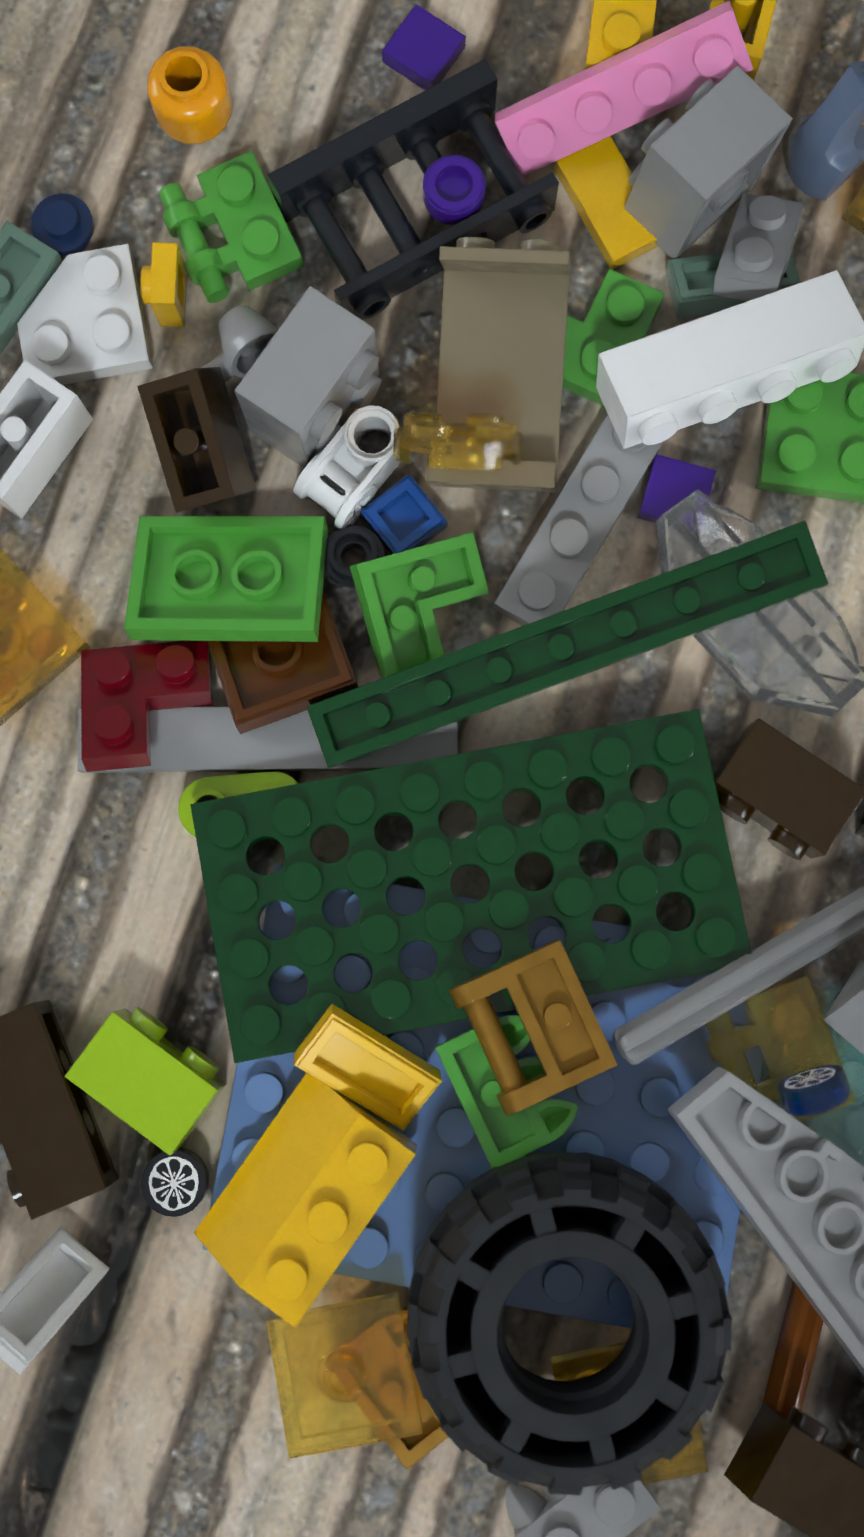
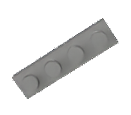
[493,414,664,626]

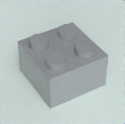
[624,65,793,259]
[234,286,381,468]

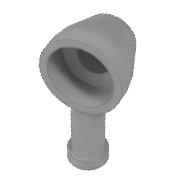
[202,305,278,382]

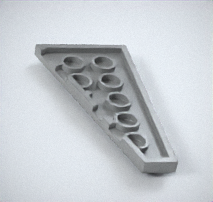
[667,1066,864,1376]

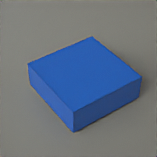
[360,474,447,554]

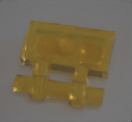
[705,975,856,1122]

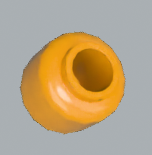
[147,46,232,144]

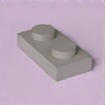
[713,193,804,301]

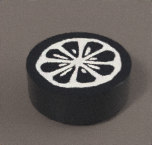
[141,1148,209,1217]

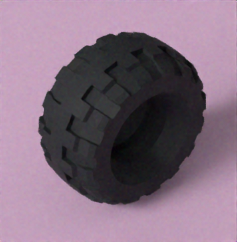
[407,1151,732,1495]

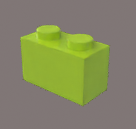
[64,1007,227,1156]

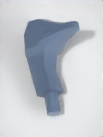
[787,61,864,201]

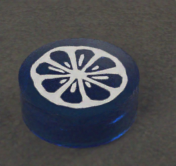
[777,1065,851,1116]

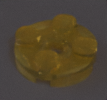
[393,412,523,470]

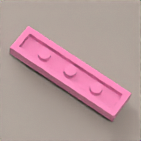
[495,0,753,176]

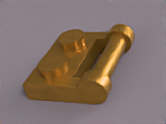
[448,939,618,1115]

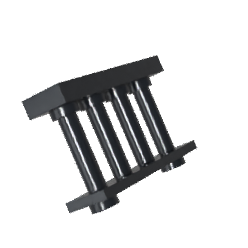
[268,59,559,320]

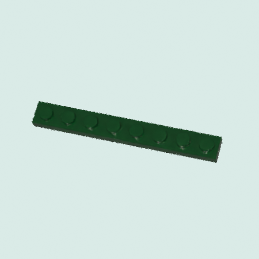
[307,520,829,768]

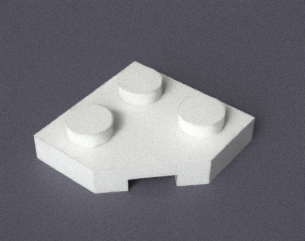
[17,244,153,385]

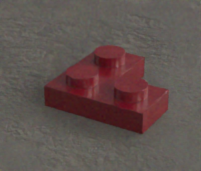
[81,641,213,772]

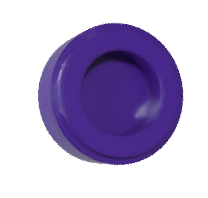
[423,155,485,224]

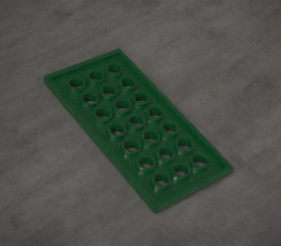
[190,709,752,1064]

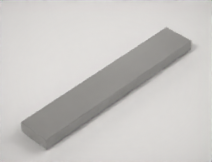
[78,707,458,773]

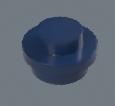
[31,193,94,256]

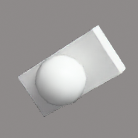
[0,1227,110,1375]

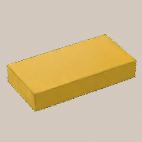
[553,136,658,270]
[294,1004,442,1131]

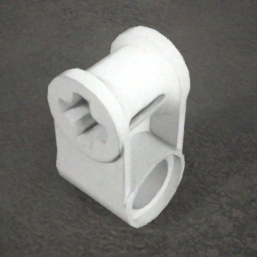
[293,405,404,530]

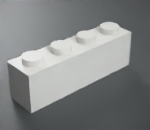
[596,270,864,449]

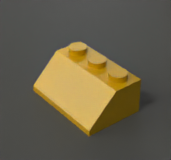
[194,1073,417,1327]

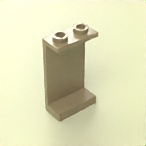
[427,237,571,493]

